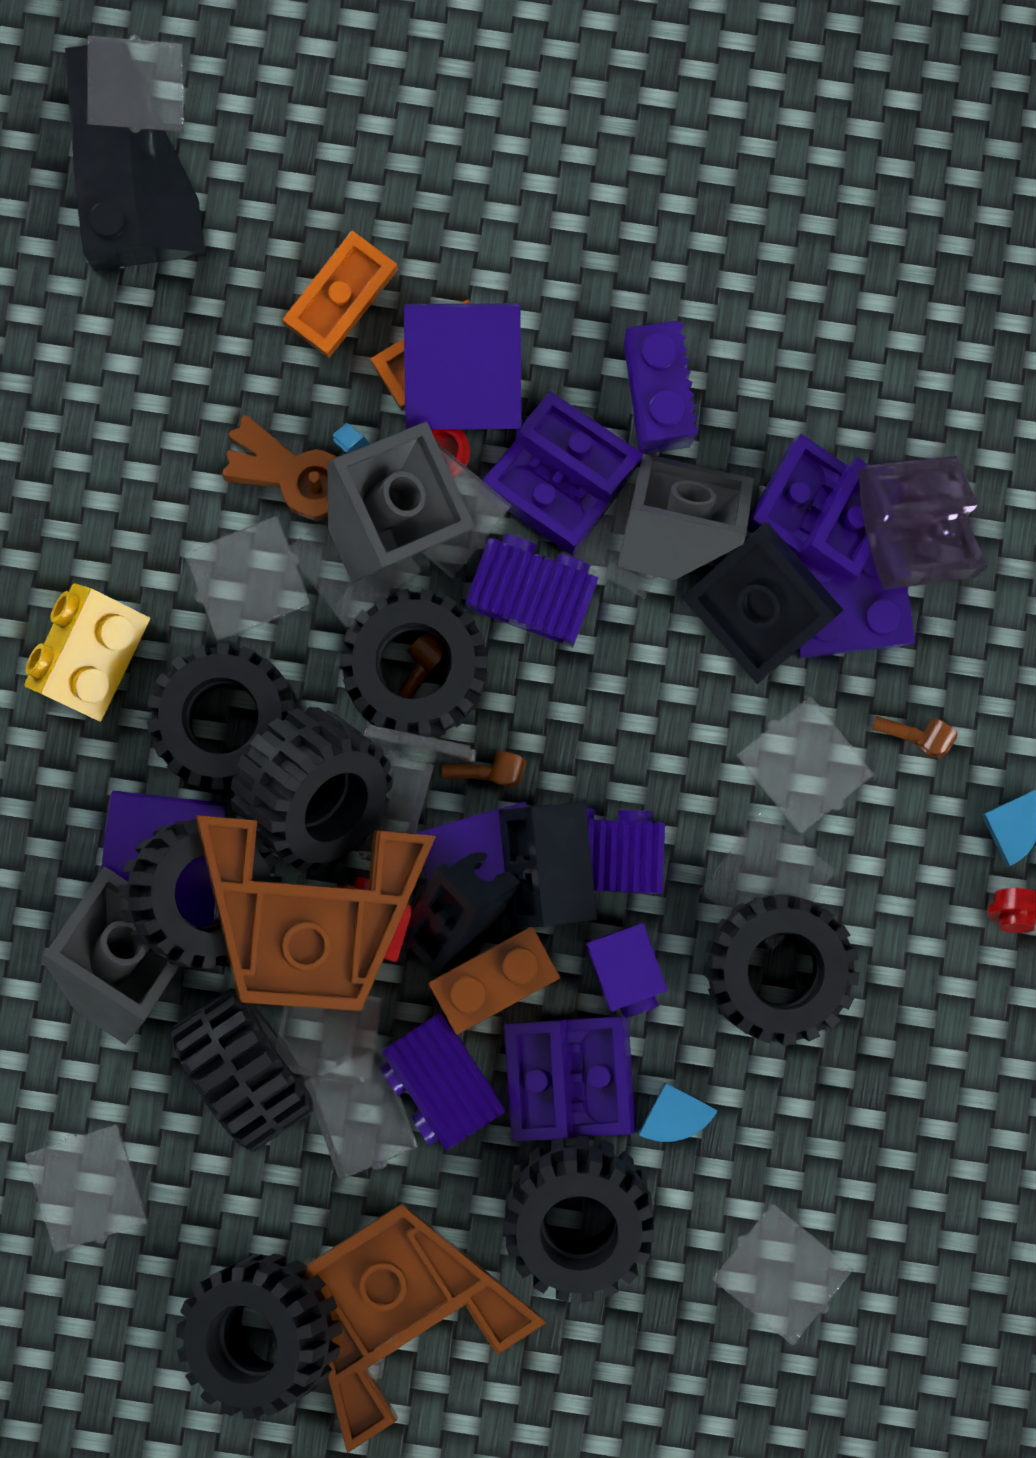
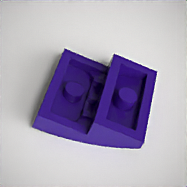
[404,303,521,430]
[480,391,643,556]
[747,433,904,581]
[101,791,228,927]
[504,1016,636,1141]

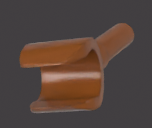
[397,633,447,699]
[872,716,958,758]
[442,750,526,787]

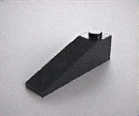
[65,41,206,271]

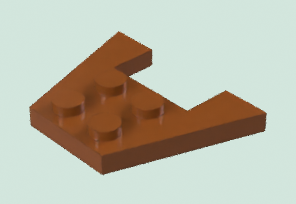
[195,815,436,1011]
[305,1203,547,1453]

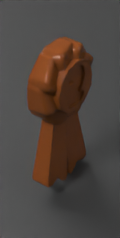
[222,415,337,521]

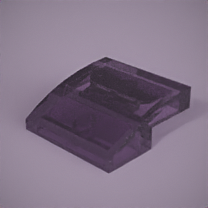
[859,456,988,590]

